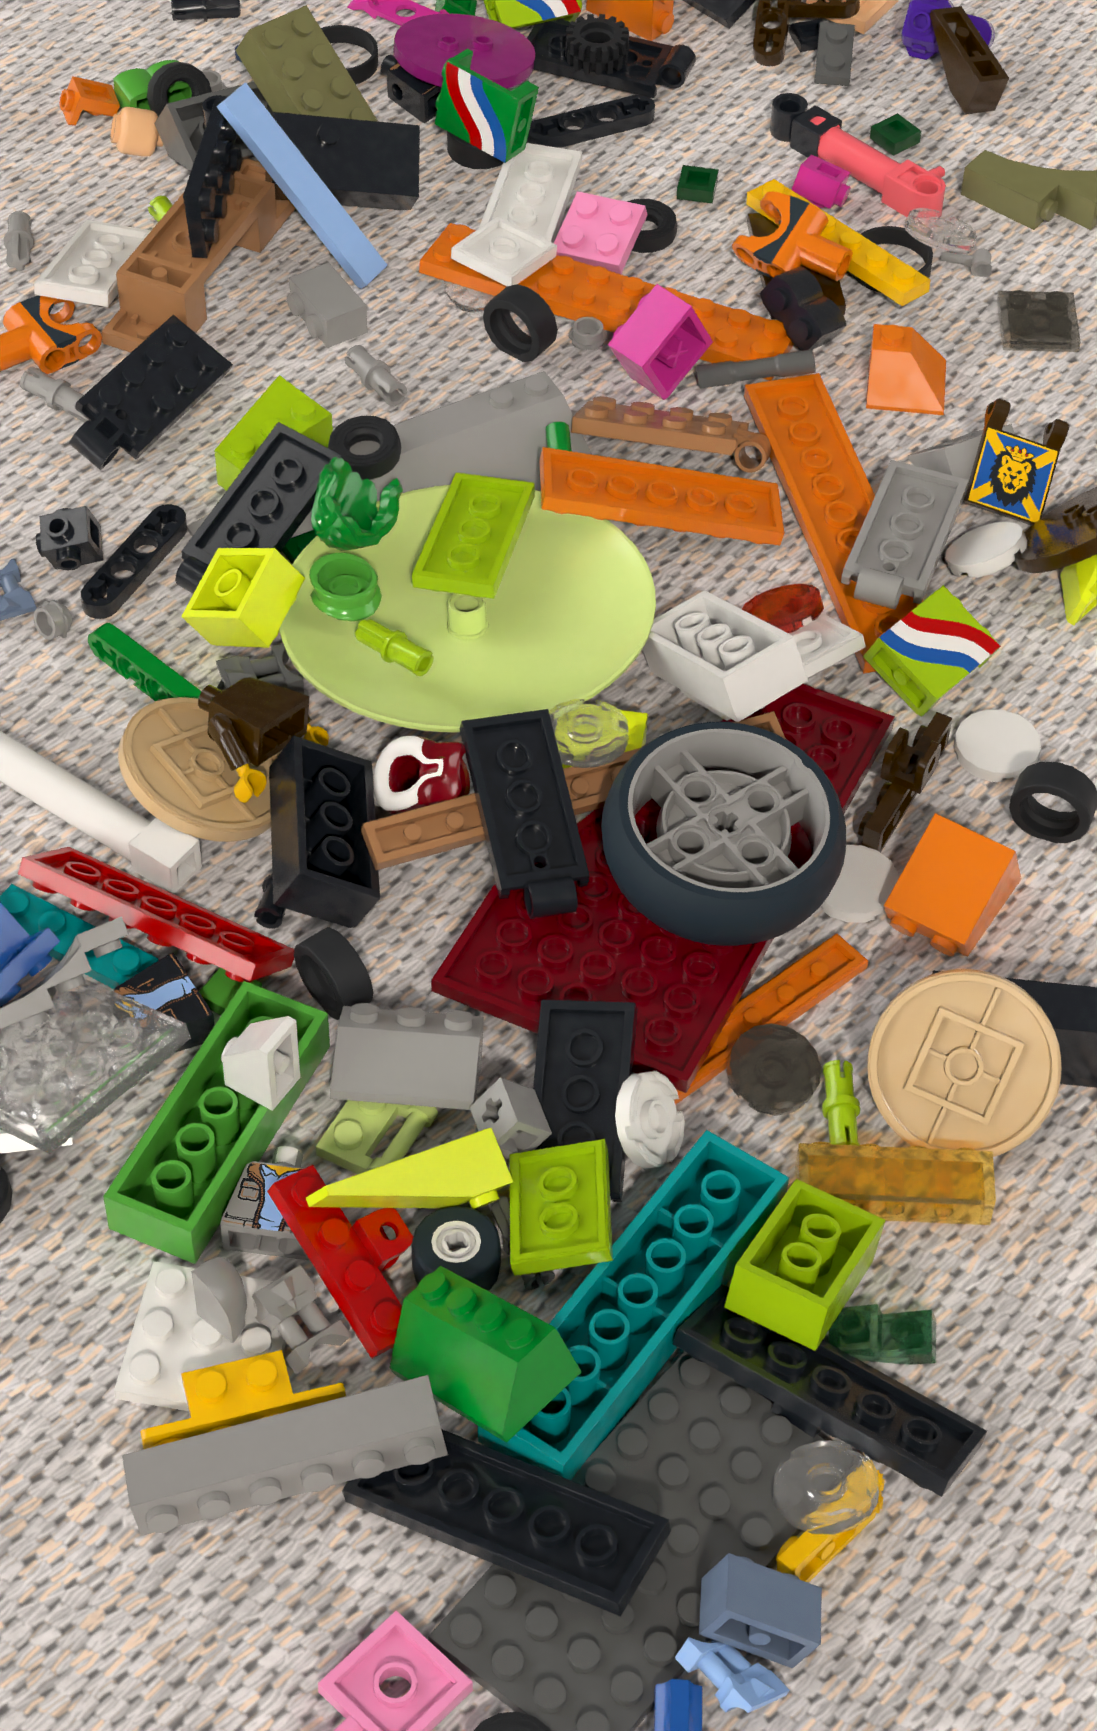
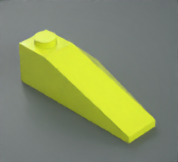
[306,1127,513,1209]

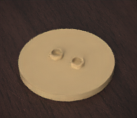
[118,697,281,842]
[867,969,1061,1161]

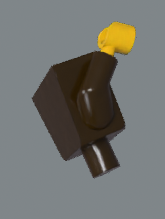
[198,677,329,803]

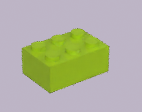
[724,1179,886,1351]

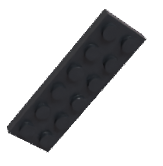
[672,1284,987,1497]
[342,1429,671,1617]

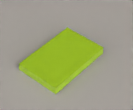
[509,1139,613,1276]

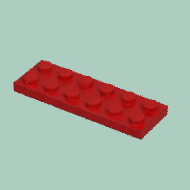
[17,847,294,983]

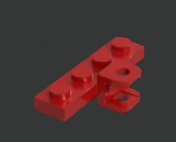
[267,1165,413,1359]

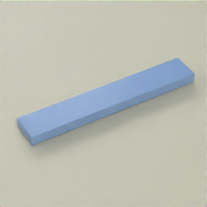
[216,82,388,289]

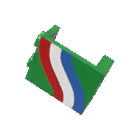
[435,48,539,163]

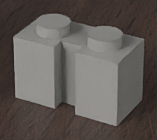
[287,262,368,348]

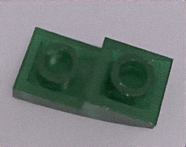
[828,1304,936,1365]

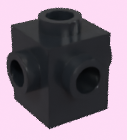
[36,506,103,571]

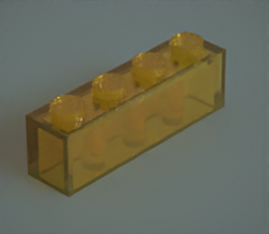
[795,1141,996,1225]

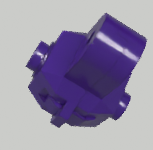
[901,0,995,60]

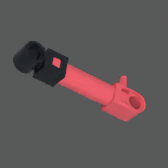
[770,93,946,224]

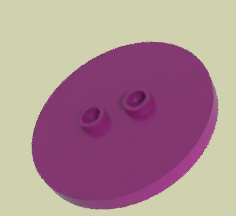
[393,14,535,89]

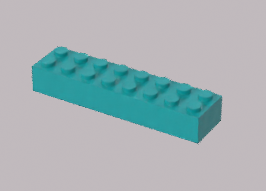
[478,1130,789,1480]

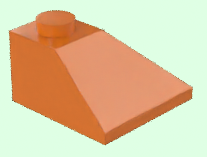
[866,324,946,415]

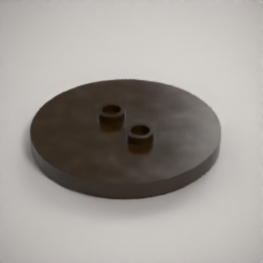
[1014,487,1097,573]

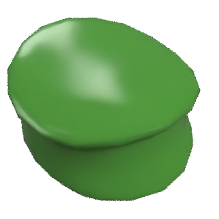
[309,553,382,621]

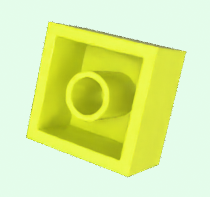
[181,548,305,648]

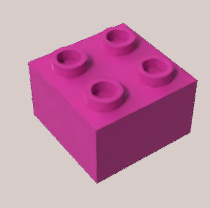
[608,284,713,400]

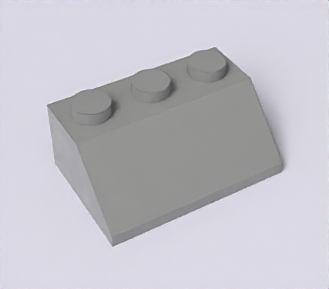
[330,1003,484,1110]

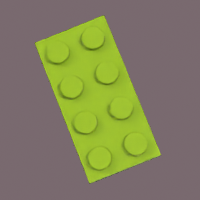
[412,472,535,599]

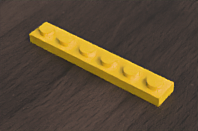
[746,179,931,306]

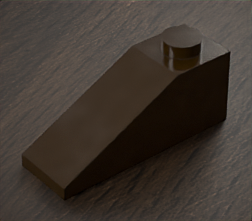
[930,6,1009,115]

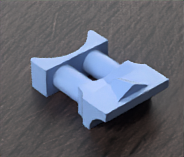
[675,1637,790,1713]

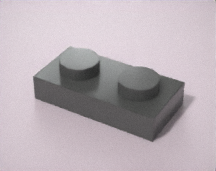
[814,22,855,86]

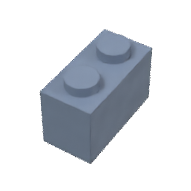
[699,1553,822,1668]

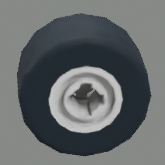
[411,1206,501,1291]

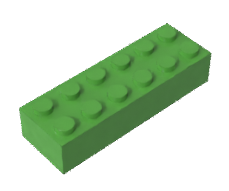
[103,981,330,1264]

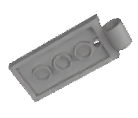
[841,460,969,610]

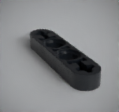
[527,95,655,148]
[81,504,187,619]

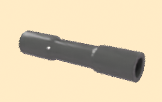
[697,349,816,389]

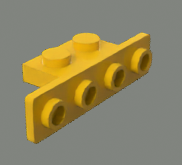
[140,1350,346,1449]

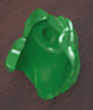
[311,457,403,551]

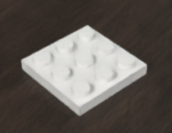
[114,1261,286,1411]

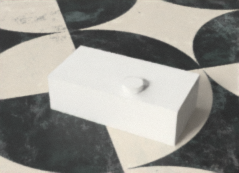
[643,590,808,722]

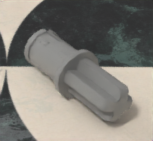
[4,211,34,271]

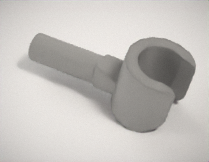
[941,248,992,278]

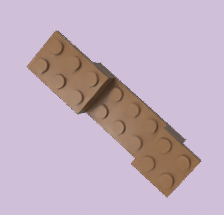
[101,159,296,353]

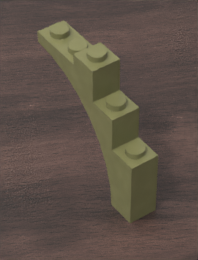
[961,150,1097,230]

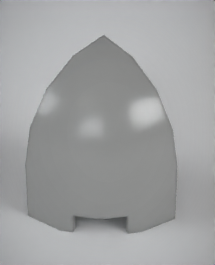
[191,1256,247,1343]

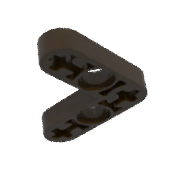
[753,0,860,66]

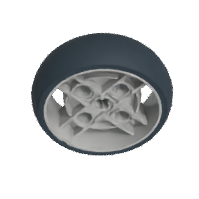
[601,722,846,946]

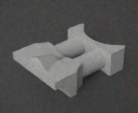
[252,1265,351,1374]

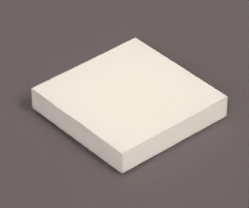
[451,216,557,286]

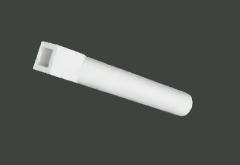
[0,731,202,894]

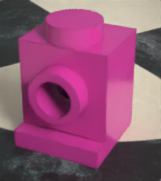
[791,154,851,209]

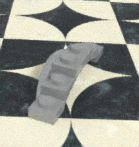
[0,917,129,1040]

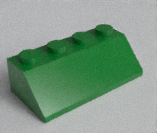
[389,1266,581,1443]

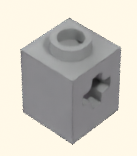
[470,1077,552,1159]

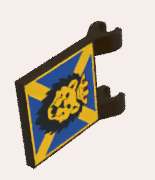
[963,398,1069,525]

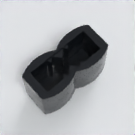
[760,266,847,351]

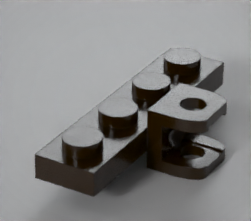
[858,712,952,853]

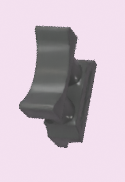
[216,644,304,694]

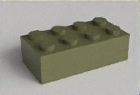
[236,5,379,122]

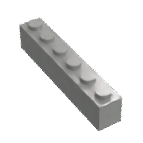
[122,1375,448,1536]

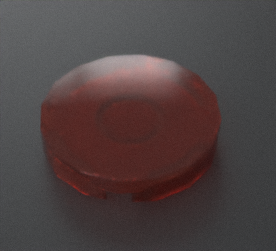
[742,584,824,633]

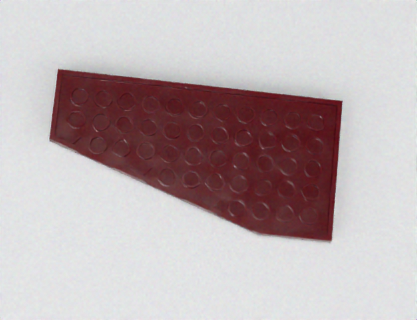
[431,684,895,1093]

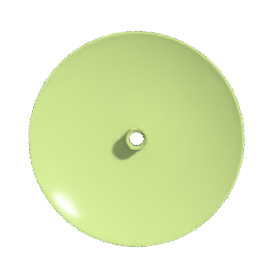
[279,485,656,733]

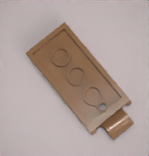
[571,396,771,473]

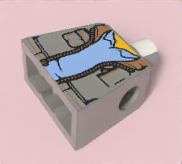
[220,1146,309,1260]

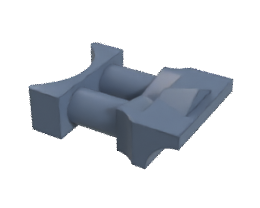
[0,559,37,621]

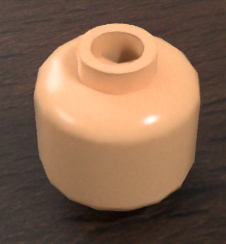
[110,107,163,156]

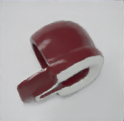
[373,736,470,814]

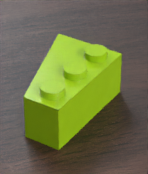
[214,375,333,491]

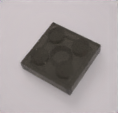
[997,290,1081,352]

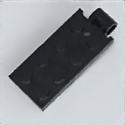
[527,19,696,98]
[183,95,242,258]
[69,314,233,470]
[175,422,344,594]
[459,709,590,919]
[533,1000,638,1202]

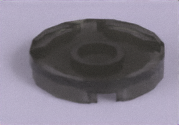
[726,1024,822,1116]

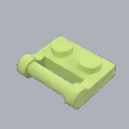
[316,1100,438,1174]

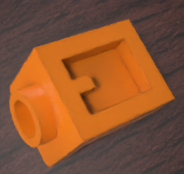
[59,76,120,126]

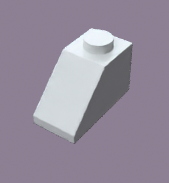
[221,1016,301,1111]

